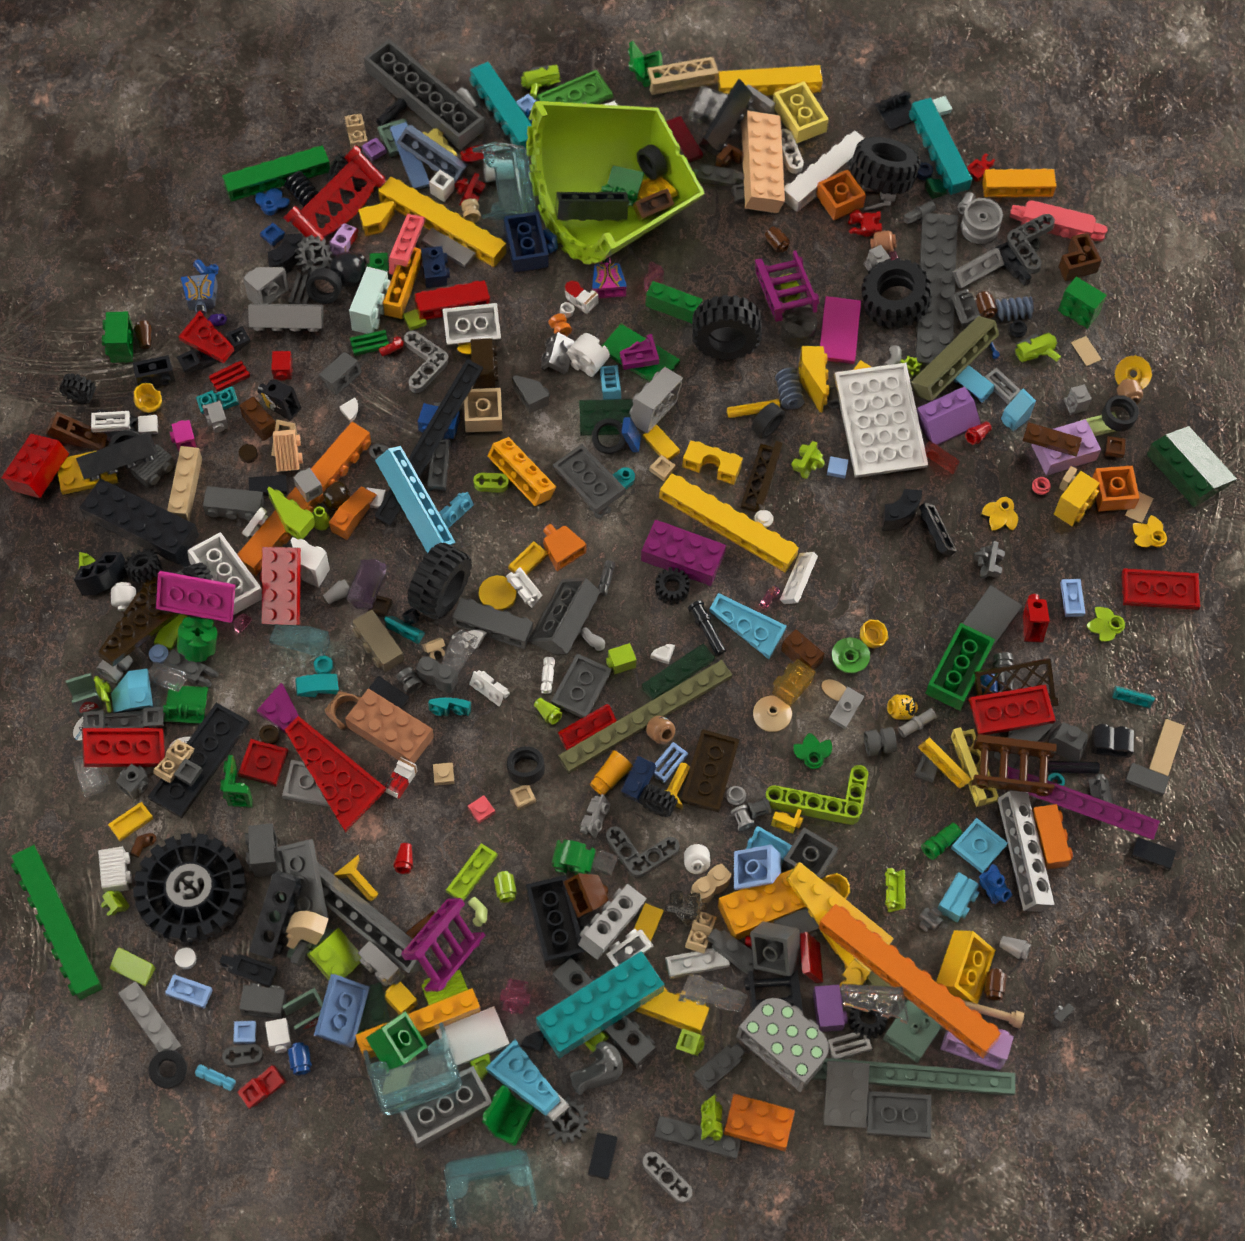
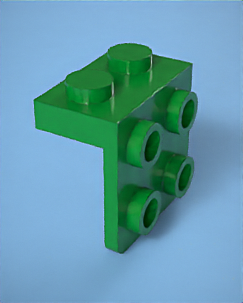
[628,41,663,87]
[482,1085,536,1146]

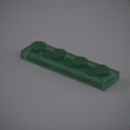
[641,643,715,700]

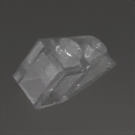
[441,629,478,675]

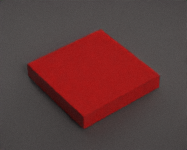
[238,739,289,786]
[800,932,823,983]

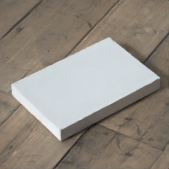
[436,1007,509,1070]

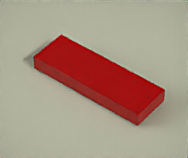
[557,704,617,750]

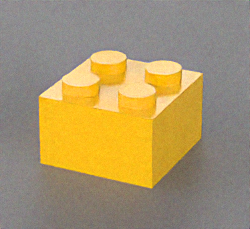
[1054,471,1100,526]

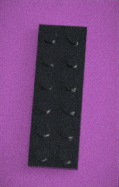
[148,702,250,819]

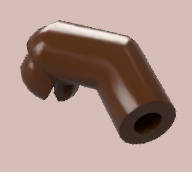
[130,833,157,858]

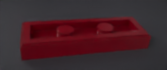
[666,116,703,163]

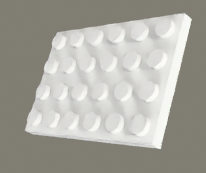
[834,363,928,478]

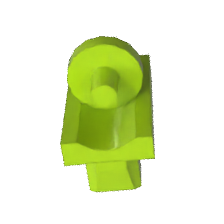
[791,441,825,479]

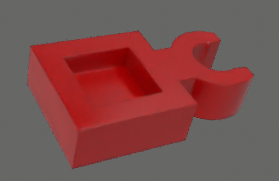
[966,153,995,183]

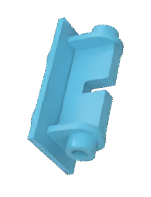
[439,492,474,528]

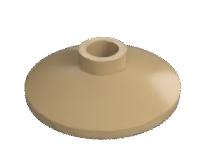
[753,696,792,732]

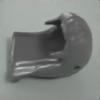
[570,1041,623,1095]

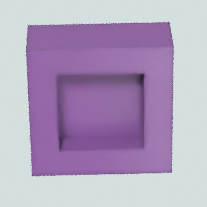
[362,138,387,161]

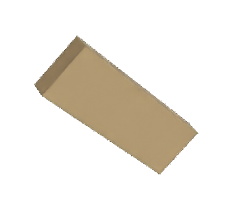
[1149,719,1184,776]

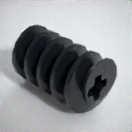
[284,171,319,208]

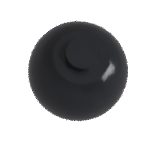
[330,251,366,288]

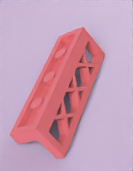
[389,214,425,275]

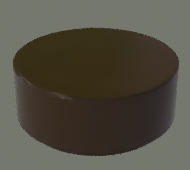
[238,444,258,463]
[259,725,280,745]

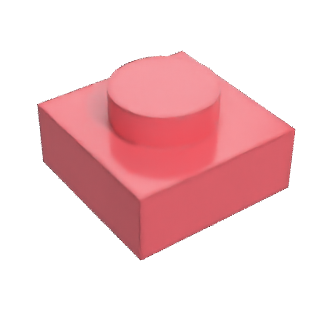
[468,795,495,824]

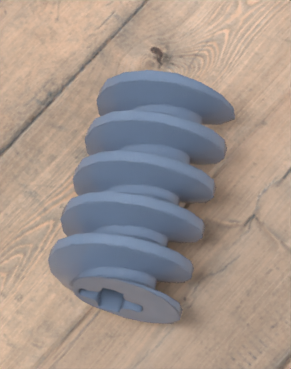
[995,296,1033,321]
[775,368,805,409]

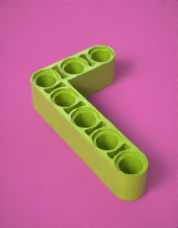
[765,765,868,825]

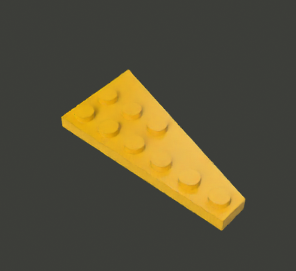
[786,862,894,988]

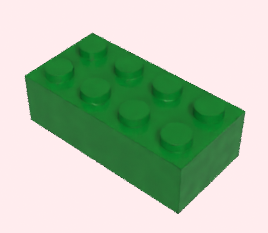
[925,623,995,711]

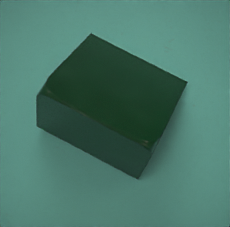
[924,179,947,199]

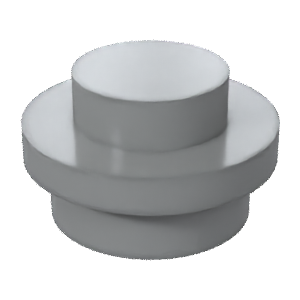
[726,786,746,805]

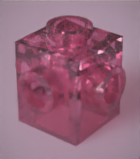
[500,978,531,1014]

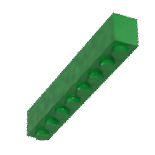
[11,845,103,1000]

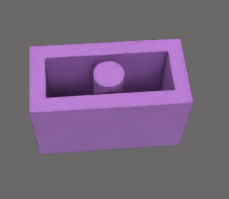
[813,985,847,1032]

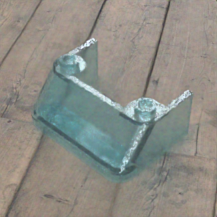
[472,142,535,220]
[363,1022,462,1115]
[444,1149,538,1228]

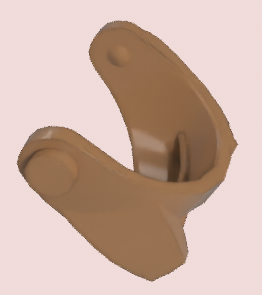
[325,691,361,730]

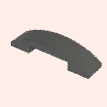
[83,707,164,728]

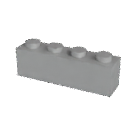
[248,303,323,332]

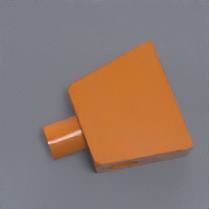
[543,524,586,571]

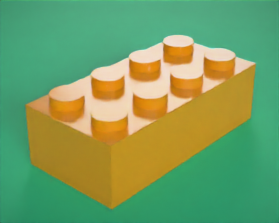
[718,869,806,940]

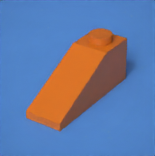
[329,486,377,540]

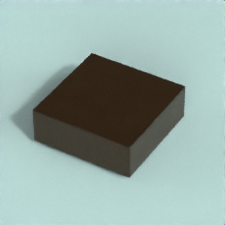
[368,594,393,618]

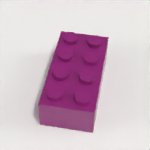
[641,519,726,586]

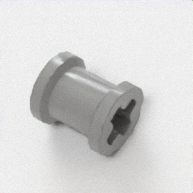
[731,805,754,831]

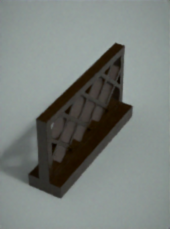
[974,658,1059,707]

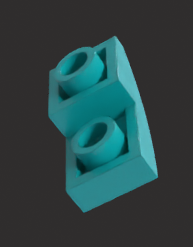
[196,386,239,414]
[295,674,339,697]
[428,698,471,717]

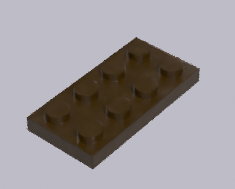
[681,729,740,813]

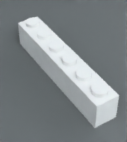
[784,131,864,212]

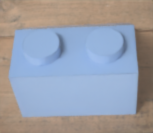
[734,845,781,890]

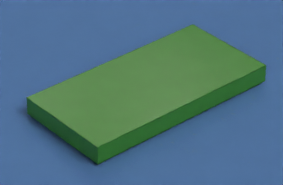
[537,70,613,104]

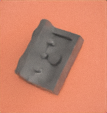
[541,332,575,374]

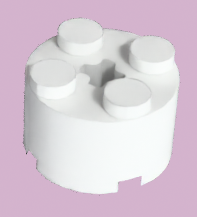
[567,333,610,377]

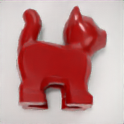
[848,209,882,237]

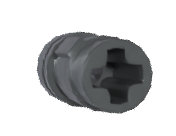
[993,652,1014,692]

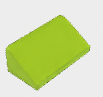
[109,947,156,986]

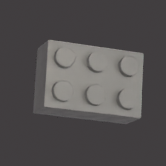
[629,367,683,434]

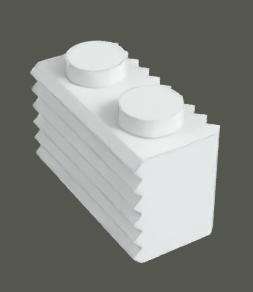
[98,846,132,893]

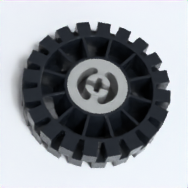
[133,833,248,946]

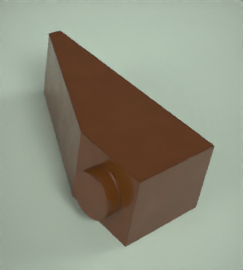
[45,412,107,450]

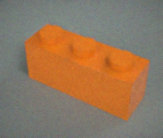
[1032,804,1073,870]

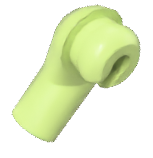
[468,897,488,927]

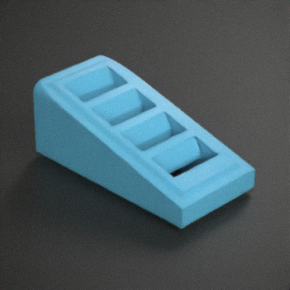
[600,365,621,402]

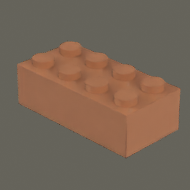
[345,688,434,763]

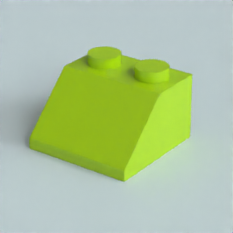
[307,927,361,980]

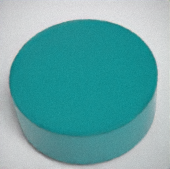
[313,656,334,674]

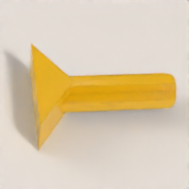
[665,763,690,809]
[334,854,378,901]

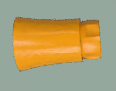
[590,750,633,795]

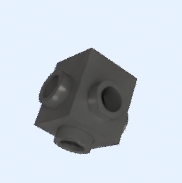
[115,764,149,800]

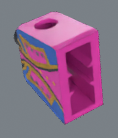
[592,257,627,298]

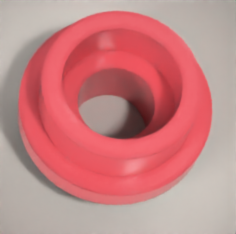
[1032,477,1051,495]

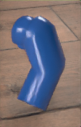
[543,228,558,253]

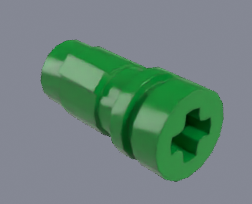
[921,823,962,860]

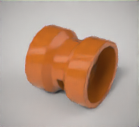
[548,313,572,337]

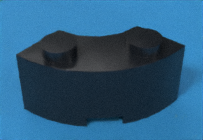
[268,233,303,274]
[882,489,923,531]
[74,552,127,596]

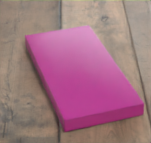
[820,296,861,364]
[156,571,235,623]

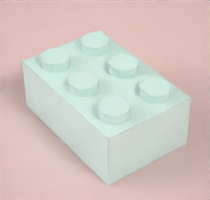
[349,267,390,334]

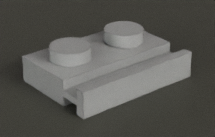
[747,84,775,115]

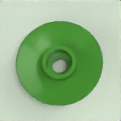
[832,637,870,673]

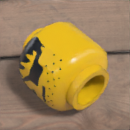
[887,694,918,720]

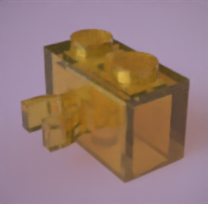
[772,658,816,707]

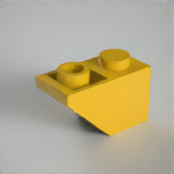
[358,201,395,236]

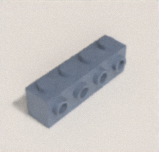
[396,125,468,183]

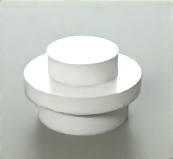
[754,510,773,528]

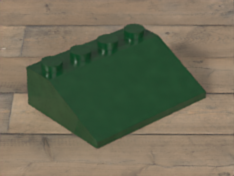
[1146,426,1237,508]

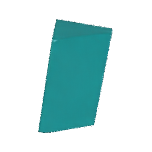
[384,616,425,644]
[1112,685,1155,708]

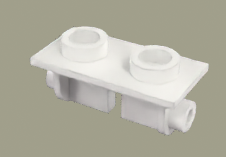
[506,567,543,608]
[469,670,510,706]

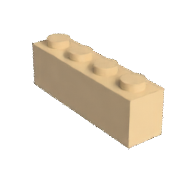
[167,446,202,522]

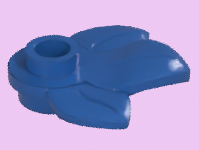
[255,188,290,215]

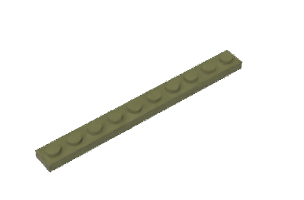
[558,660,732,773]

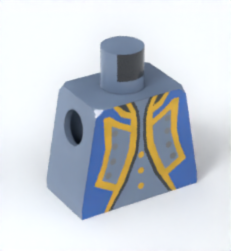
[181,274,218,316]

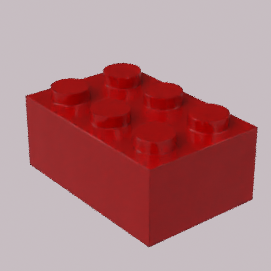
[1,434,69,498]

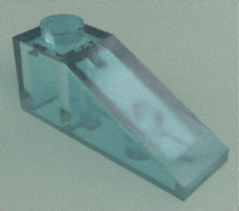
[269,624,330,657]

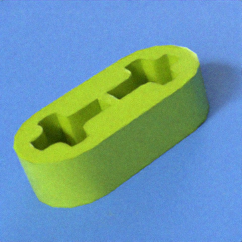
[473,473,509,493]

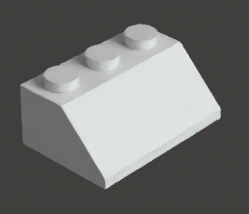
[443,303,501,345]

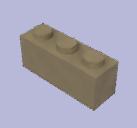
[352,610,404,672]

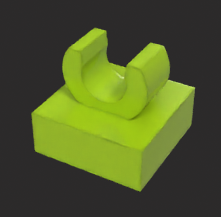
[101,891,130,916]

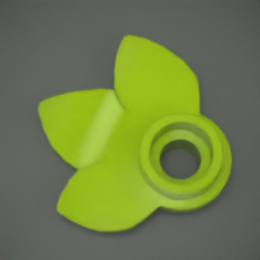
[1086,607,1125,642]
[94,676,112,713]

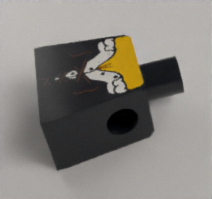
[257,379,302,421]

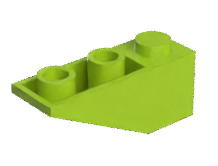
[267,487,315,540]

